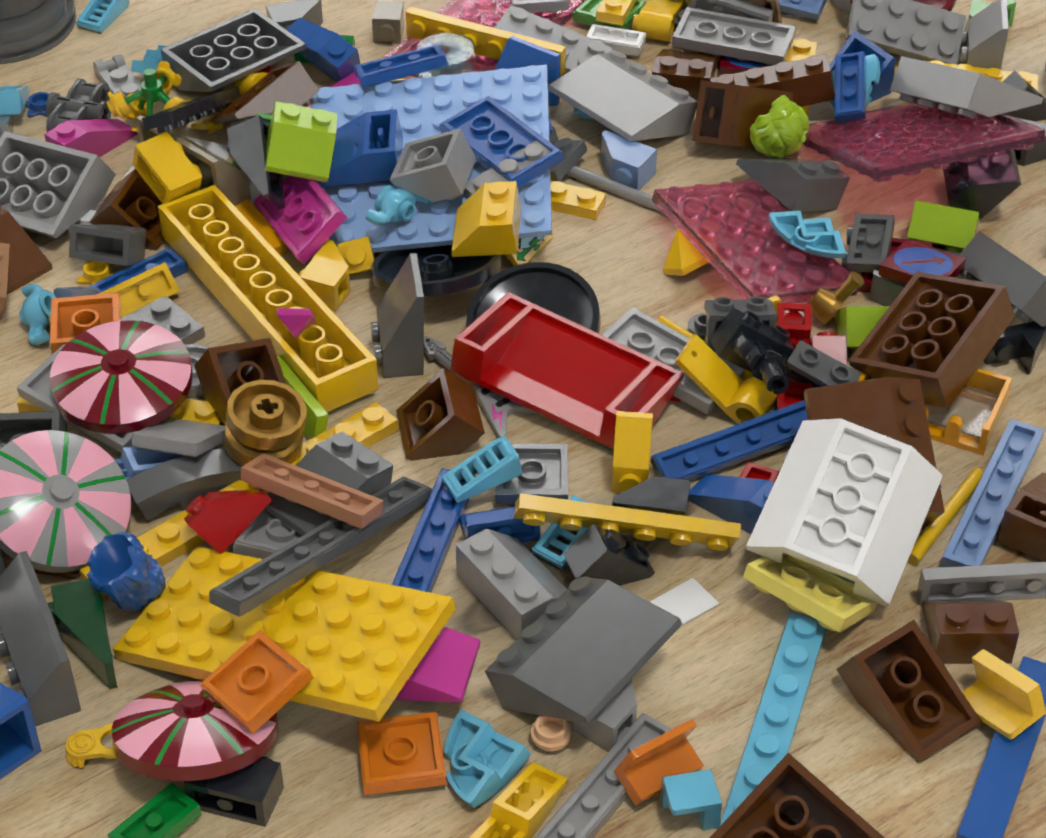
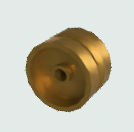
[224,380,307,466]

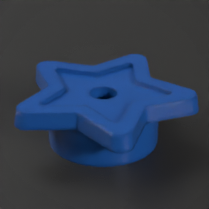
[25,92,49,118]

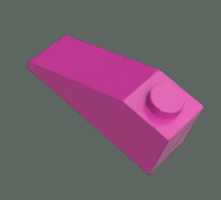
[44,119,138,157]

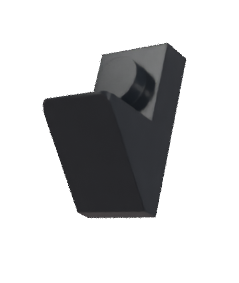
[983,321,1046,374]

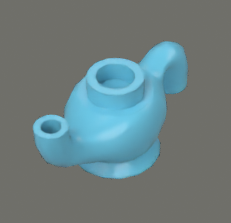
[366,185,433,225]
[19,284,57,346]

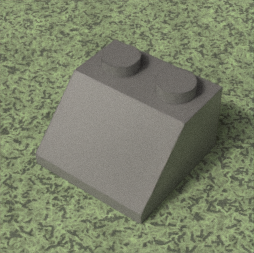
[960,0,1009,69]
[390,128,476,202]

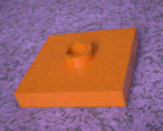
[199,630,314,734]
[357,711,447,796]

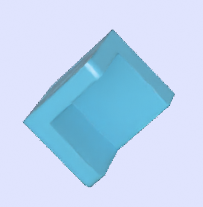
[661,769,722,831]

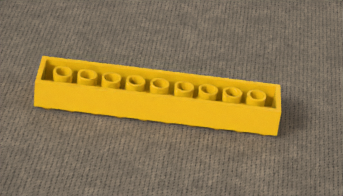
[158,185,378,412]

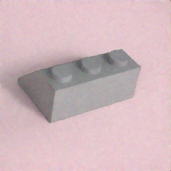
[456,529,567,640]

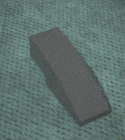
[126,448,242,521]

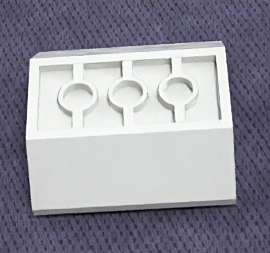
[746,418,943,607]

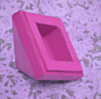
[277,308,316,338]

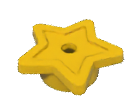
[77,260,115,285]

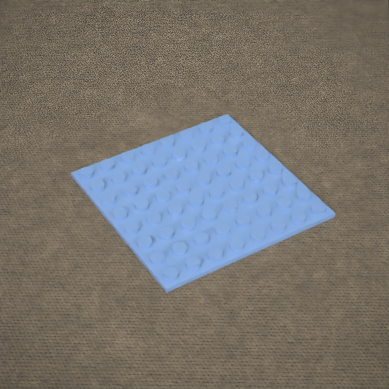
[310,65,552,259]

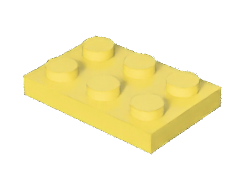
[743,554,877,633]

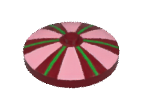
[50,320,193,434]
[112,680,278,781]

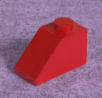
[184,489,272,554]

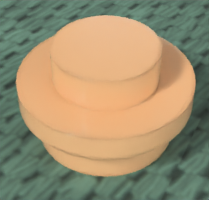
[531,715,571,751]

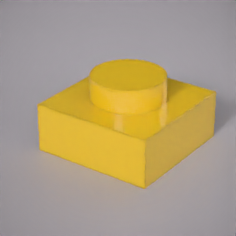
[337,236,375,276]

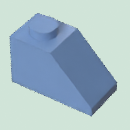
[601,130,657,190]

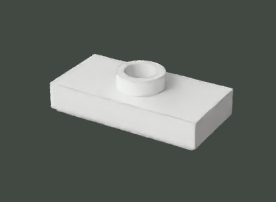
[586,24,646,56]

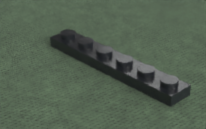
[142,86,241,133]

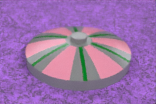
[0,430,131,573]

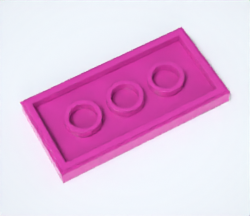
[253,175,348,265]

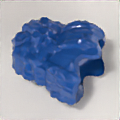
[87,532,166,612]

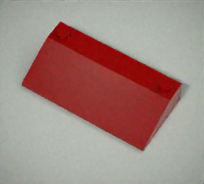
[450,292,684,450]

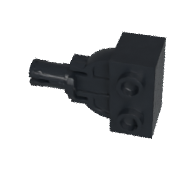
[710,307,795,394]

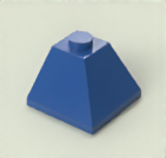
[495,35,560,107]

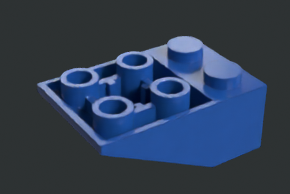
[317,109,403,187]

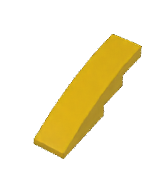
[469,762,568,838]

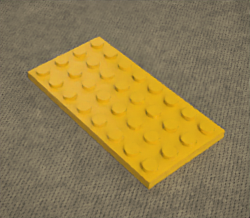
[113,546,456,722]

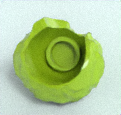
[750,95,809,159]

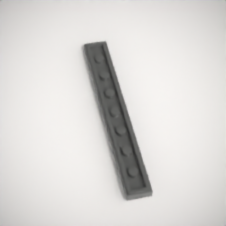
[209,476,432,617]

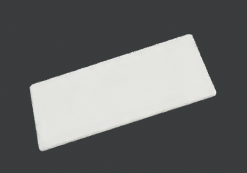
[650,578,719,626]

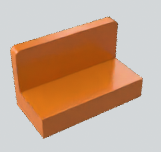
[613,719,704,806]

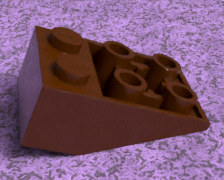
[692,80,793,149]
[998,473,1046,562]

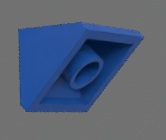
[829,31,896,102]

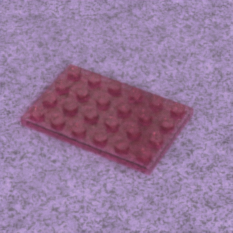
[652,179,859,303]

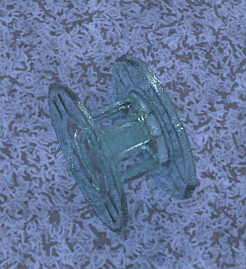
[417,33,475,78]

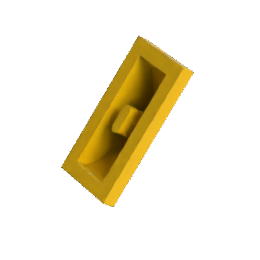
[663,227,732,275]

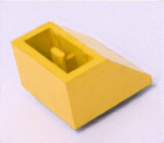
[132,132,202,204]

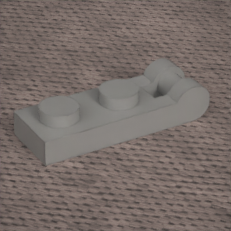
[93,54,141,97]

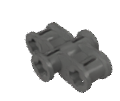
[46,78,111,132]

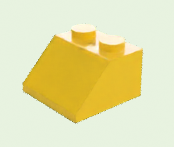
[452,181,521,257]

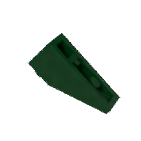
[47,578,118,689]

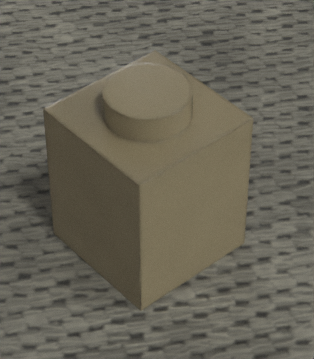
[372,1,405,44]

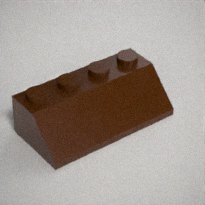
[710,54,835,107]

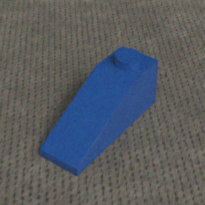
[287,18,360,83]
[689,474,774,534]

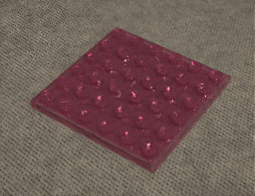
[803,100,1045,182]

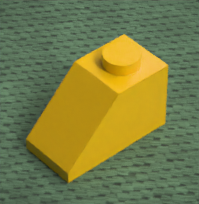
[612,411,653,493]

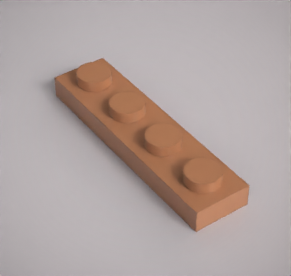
[241,453,384,529]

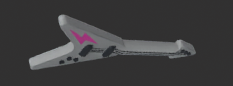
[424,336,541,439]

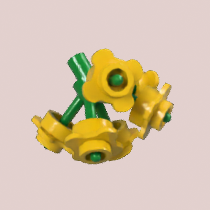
[106,61,190,138]

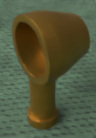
[807,271,864,325]

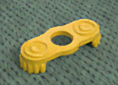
[65,723,117,768]

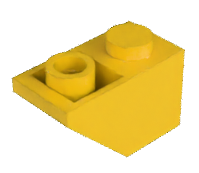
[299,239,350,312]

